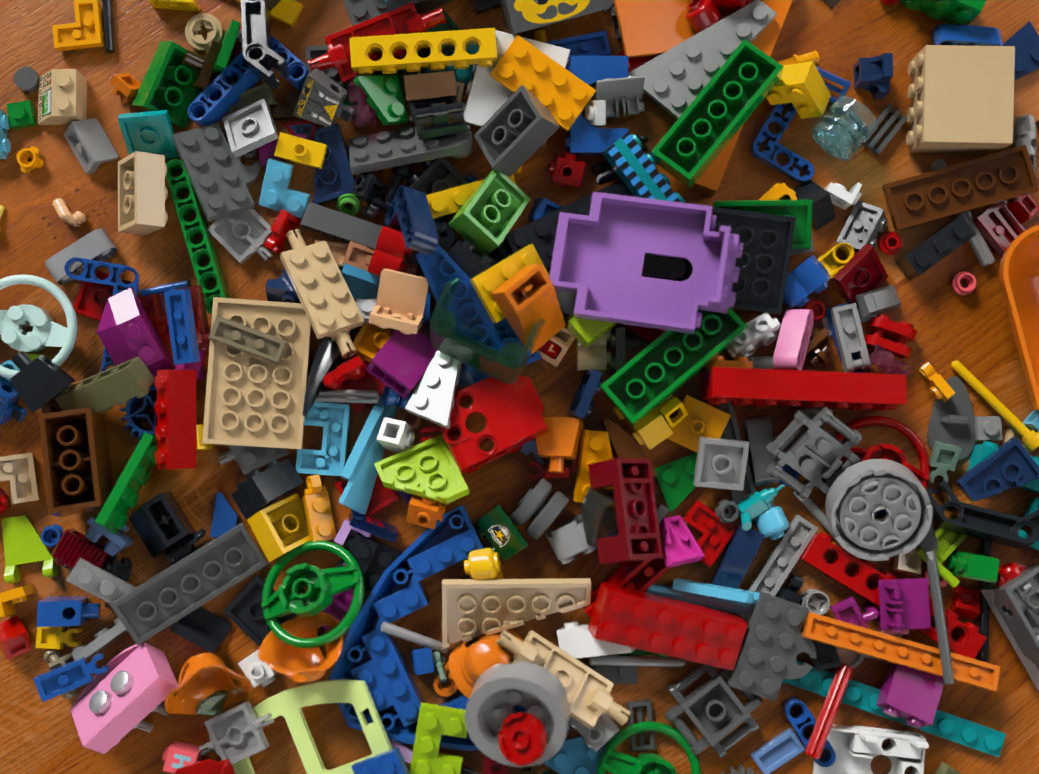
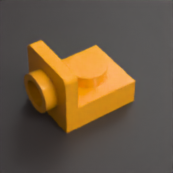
[0,583,36,618]

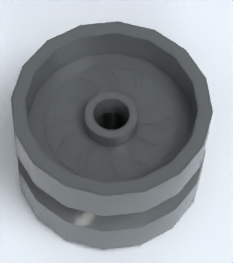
[510,478,569,540]

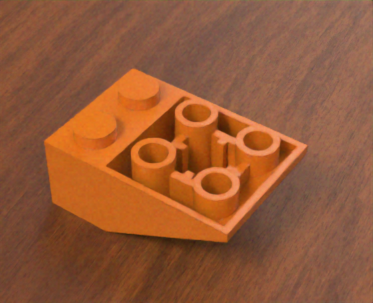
[491,263,566,355]

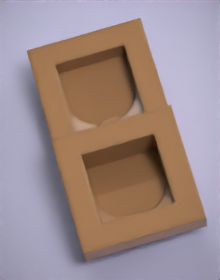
[404,71,457,100]

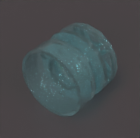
[811,96,878,161]

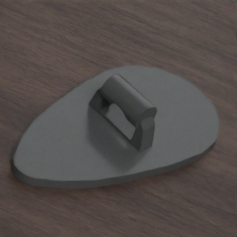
[927,376,976,461]

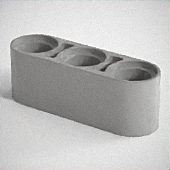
[45,228,117,285]

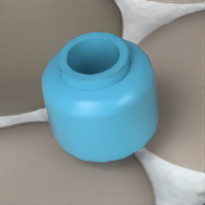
[753,503,789,541]

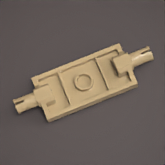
[280,229,364,358]
[496,629,631,729]

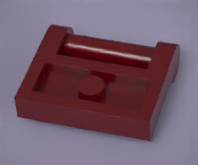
[972,201,1028,258]

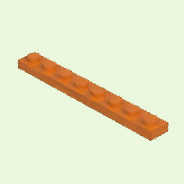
[802,612,1000,691]

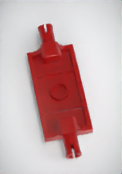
[307,2,447,84]

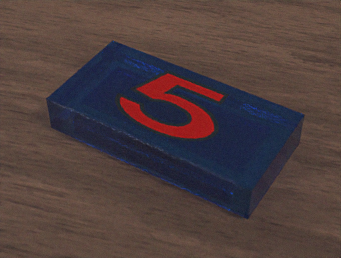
[349,510,398,542]

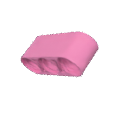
[773,309,814,370]

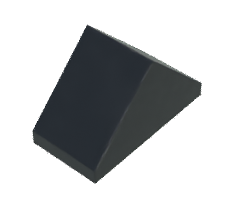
[794,180,836,231]

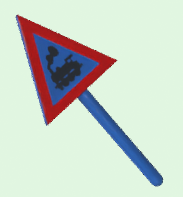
[282,120,349,151]

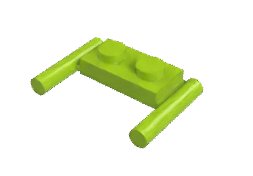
[916,502,994,588]

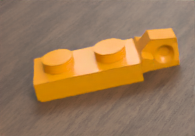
[302,474,336,542]

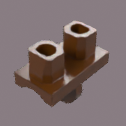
[804,326,830,366]

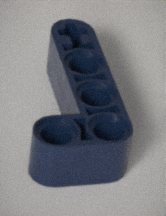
[385,186,438,255]

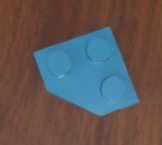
[544,735,607,774]

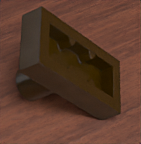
[183,40,222,91]

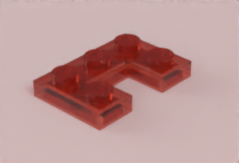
[138,285,210,342]

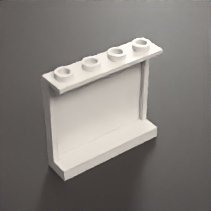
[461,30,570,147]

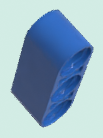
[932,24,1003,46]
[782,697,836,767]

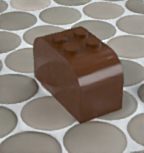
[39,407,114,517]

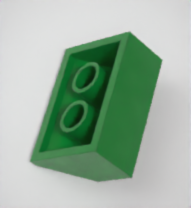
[132,41,201,129]

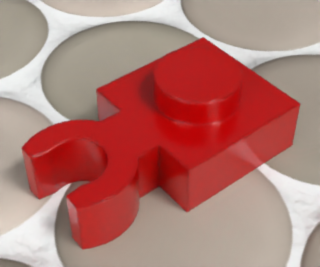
[264,209,301,254]

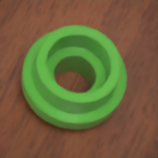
[337,193,361,216]

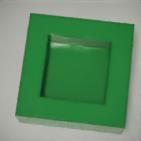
[7,100,37,129]

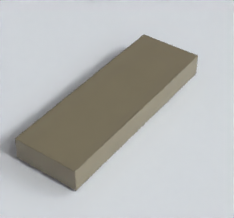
[208,315,288,364]

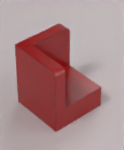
[0,616,32,660]

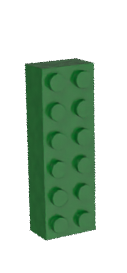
[651,39,784,189]
[601,307,747,427]

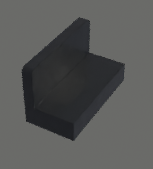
[170,606,232,654]

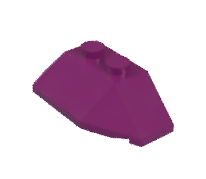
[96,287,176,378]

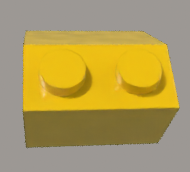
[247,493,310,562]

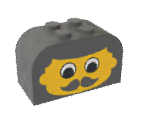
[500,0,606,34]

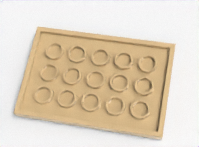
[202,297,311,449]

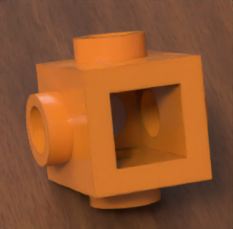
[406,495,446,530]

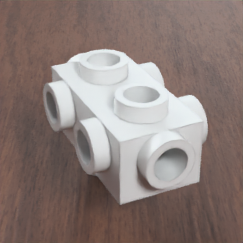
[726,312,781,359]

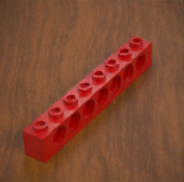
[799,532,987,659]

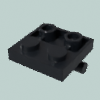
[408,95,466,140]

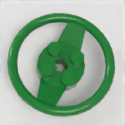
[261,540,364,649]
[596,721,701,774]

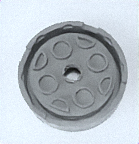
[825,459,933,561]
[465,661,571,767]

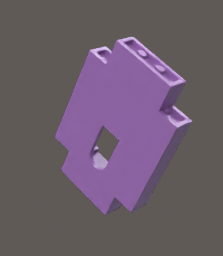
[549,192,743,334]

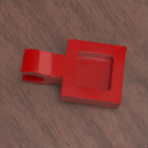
[528,462,570,480]

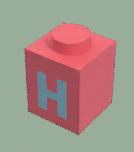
[162,740,204,774]

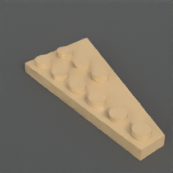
[442,578,591,649]

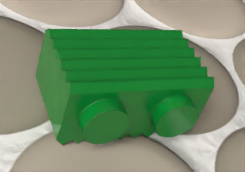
[946,550,999,583]

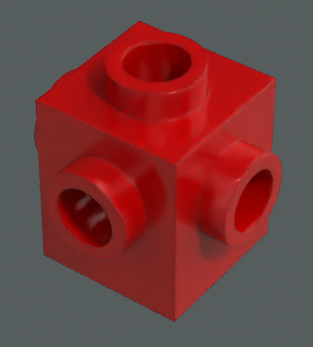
[547,152,586,188]

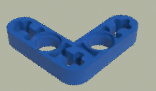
[750,103,814,184]

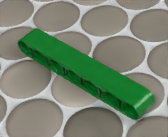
[166,159,230,315]

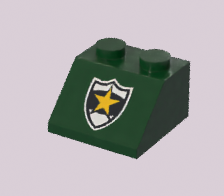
[475,503,528,561]

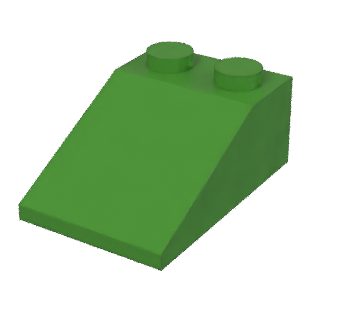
[449,169,531,256]

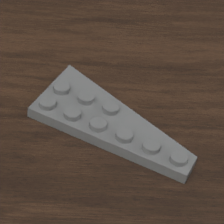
[628,0,777,120]

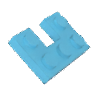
[296,402,351,476]

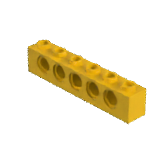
[349,28,498,76]

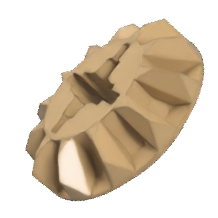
[185,13,223,51]

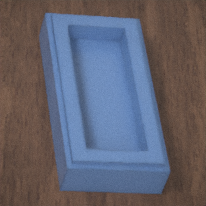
[750,727,805,774]

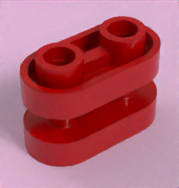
[864,314,917,359]

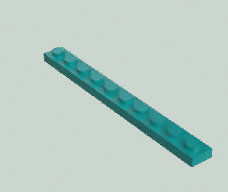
[782,660,1006,757]

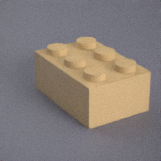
[118,151,168,235]

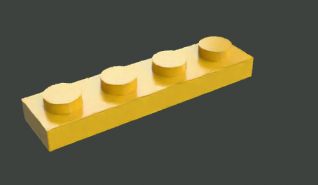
[426,174,516,218]

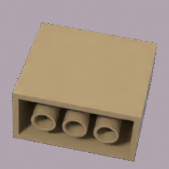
[906,45,1015,154]

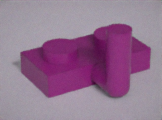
[830,597,880,629]

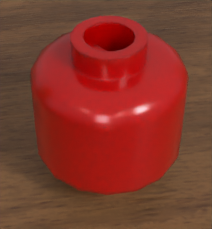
[686,0,721,33]

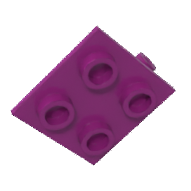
[878,578,931,632]

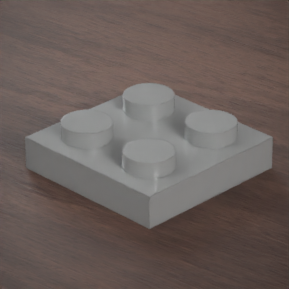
[222,98,279,158]
[693,437,749,491]

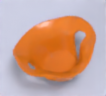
[258,612,343,683]
[449,629,524,699]
[165,653,252,715]

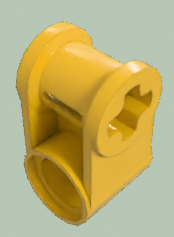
[817,242,854,282]

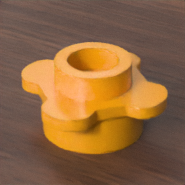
[16,146,44,173]

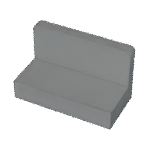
[64,118,119,175]

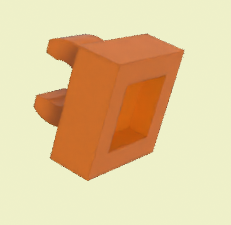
[110,73,141,103]

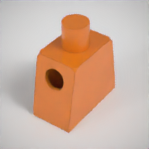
[536,417,584,473]

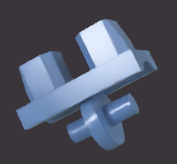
[85,516,134,556]

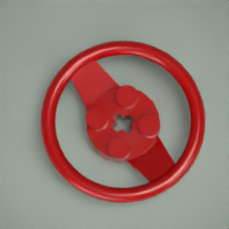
[826,416,930,519]

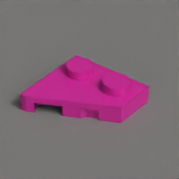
[659,515,705,568]

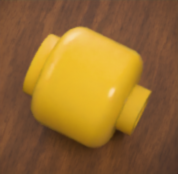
[464,548,501,580]

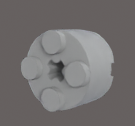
[545,512,601,564]

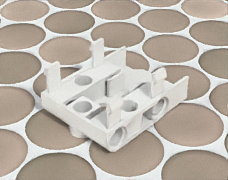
[813,724,929,774]

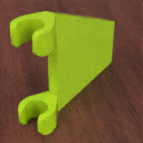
[1,515,59,583]

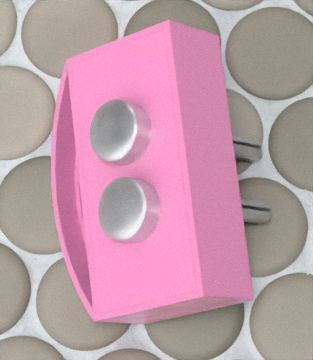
[70,642,178,754]

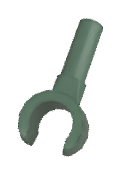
[432,651,447,683]

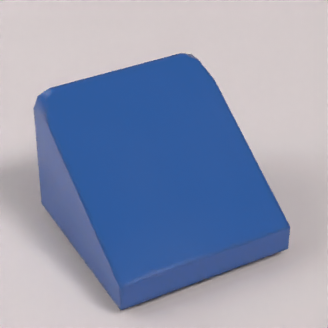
[528,198,562,222]
[409,647,434,675]

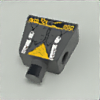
[293,68,355,127]

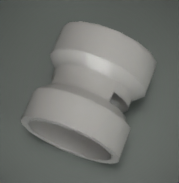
[800,588,830,615]

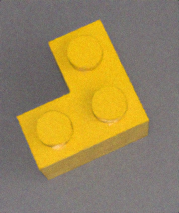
[766,61,831,119]

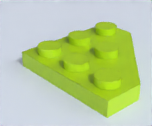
[374,435,470,504]

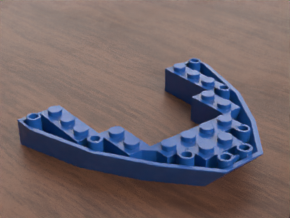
[328,504,570,751]

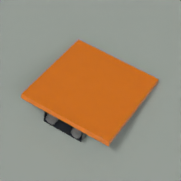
[610,0,698,58]

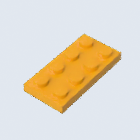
[490,35,596,132]

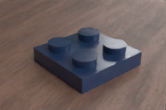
[567,369,603,419]

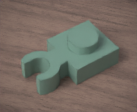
[929,441,961,483]

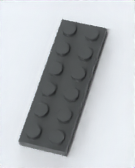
[110,523,268,645]

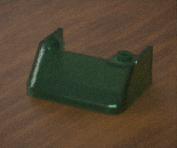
[430,277,546,384]

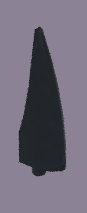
[302,328,355,417]

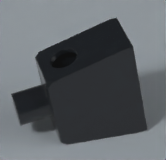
[10,350,75,413]

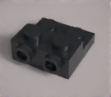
[406,157,468,223]
[336,532,403,592]

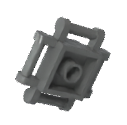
[766,407,862,499]
[664,663,763,758]

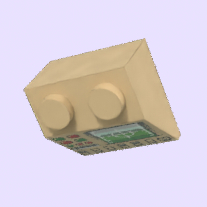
[38,69,87,125]

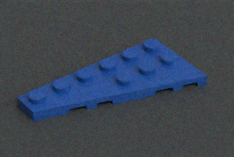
[415,244,542,384]

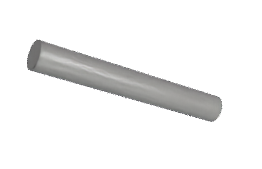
[380,622,449,653]

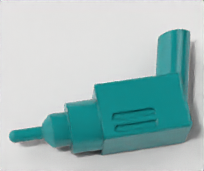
[737,484,785,530]

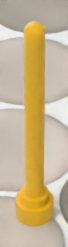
[951,360,1039,452]

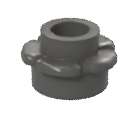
[715,499,739,523]

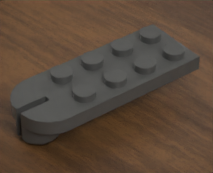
[349,122,474,175]

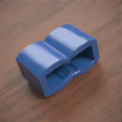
[783,255,831,309]

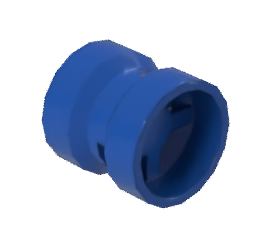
[382,385,413,409]

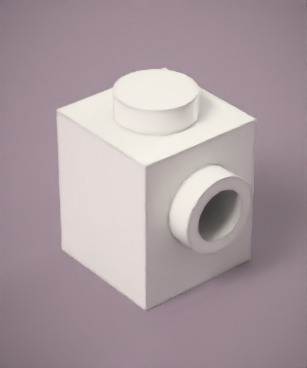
[376,417,415,452]
[238,649,277,688]

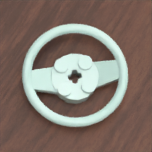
[0,274,78,379]

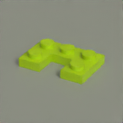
[409,702,467,774]

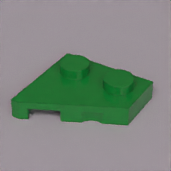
[354,75,409,125]
[654,452,697,512]

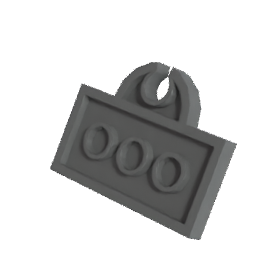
[172,123,261,221]
[727,591,816,701]

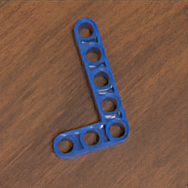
[188,35,310,128]
[64,257,140,372]

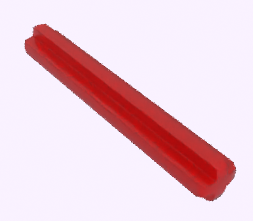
[805,664,853,759]

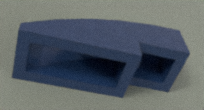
[710,524,765,589]

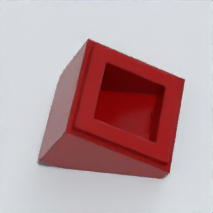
[1007,194,1039,224]
[950,586,980,619]

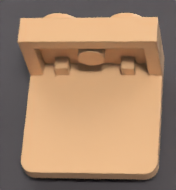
[369,269,429,334]

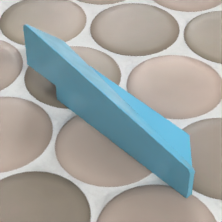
[338,395,397,515]
[647,577,760,613]

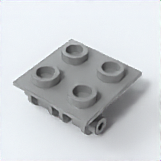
[596,75,645,118]

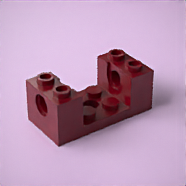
[588,458,663,564]

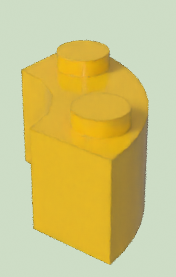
[612,405,673,450]

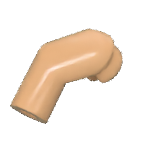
[52,198,86,227]

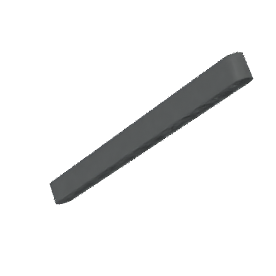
[300,202,577,317]

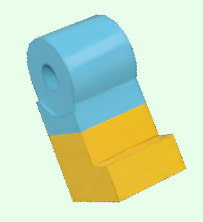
[656,395,688,428]

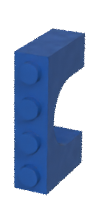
[565,56,628,156]

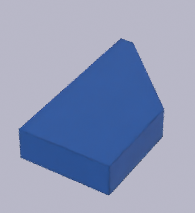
[210,492,239,538]

